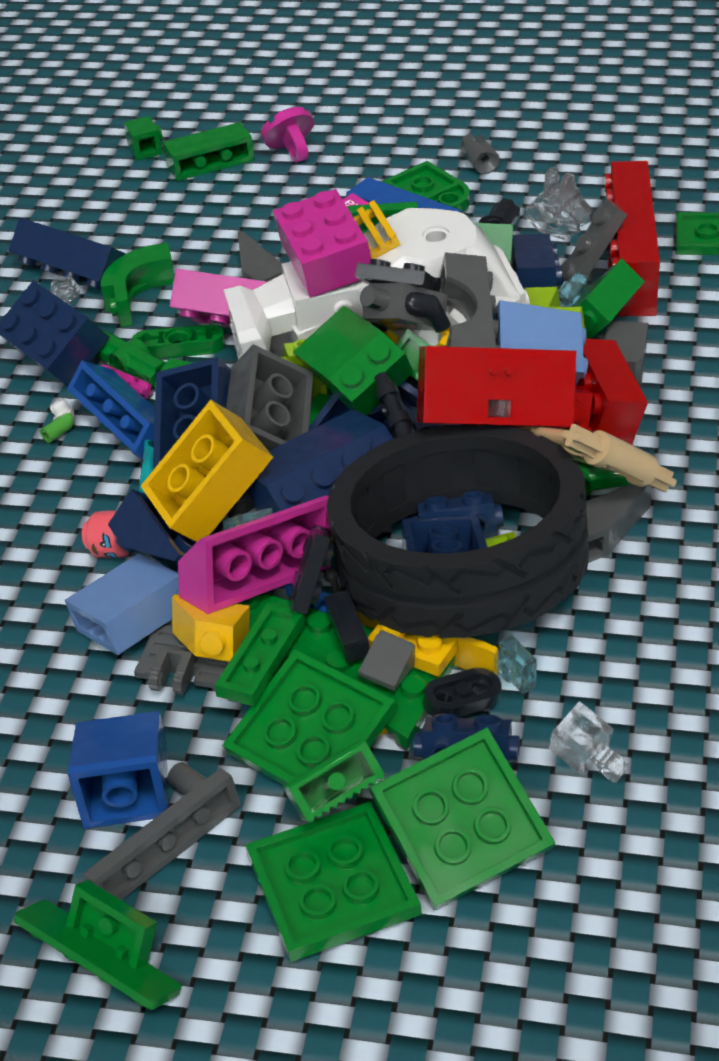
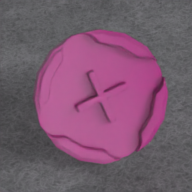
[261,107,314,163]

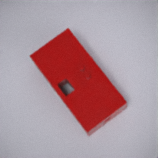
[417,346,576,427]

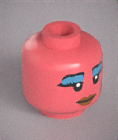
[82,510,131,558]

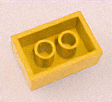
[141,399,274,542]

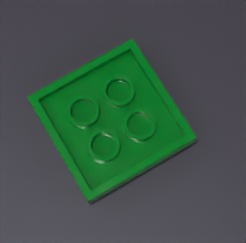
[222,649,398,785]
[370,727,555,911]
[245,801,422,963]

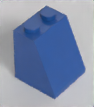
[68,711,169,829]

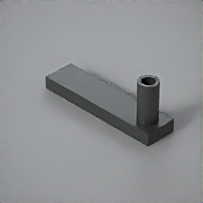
[82,762,241,900]

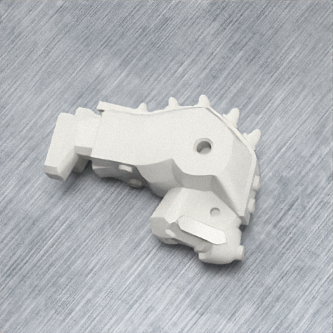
[224,208,530,384]

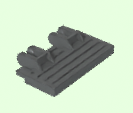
[134,620,284,702]

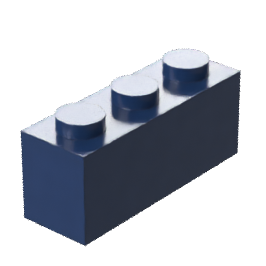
[512,233,562,290]

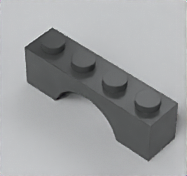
[438,252,501,348]

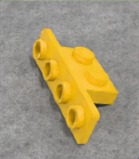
[356,610,498,677]

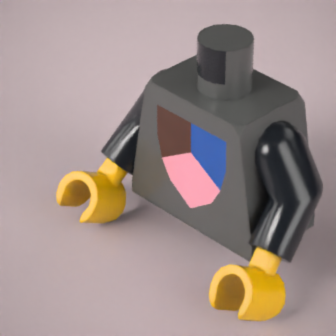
[360,282,451,346]

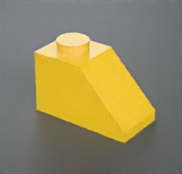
[172,594,250,662]

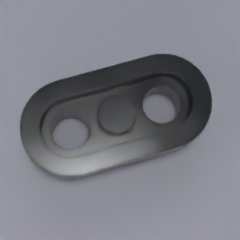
[422,668,502,718]

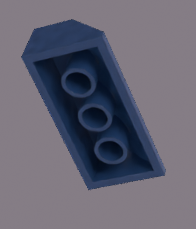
[8,217,126,290]
[246,409,394,517]

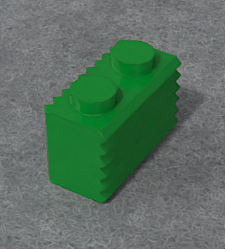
[283,739,385,822]

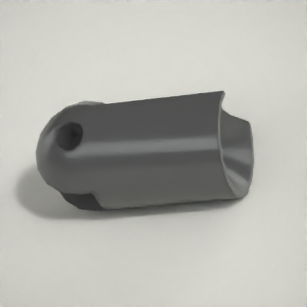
[461,133,500,174]

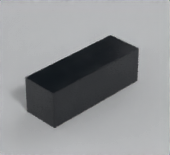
[324,590,370,663]

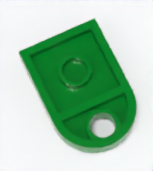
[382,161,470,212]

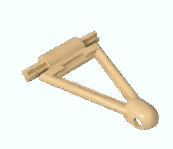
[477,424,677,492]

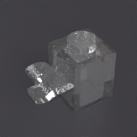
[549,701,628,784]

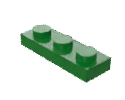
[215,603,305,707]

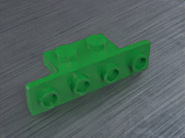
[14,880,182,1010]

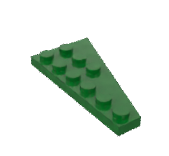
[236,593,455,750]

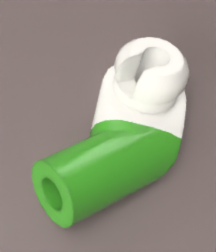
[40,399,74,443]

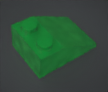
[293,306,414,415]

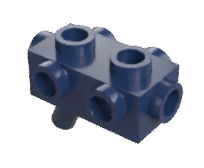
[412,491,504,539]
[414,713,520,766]

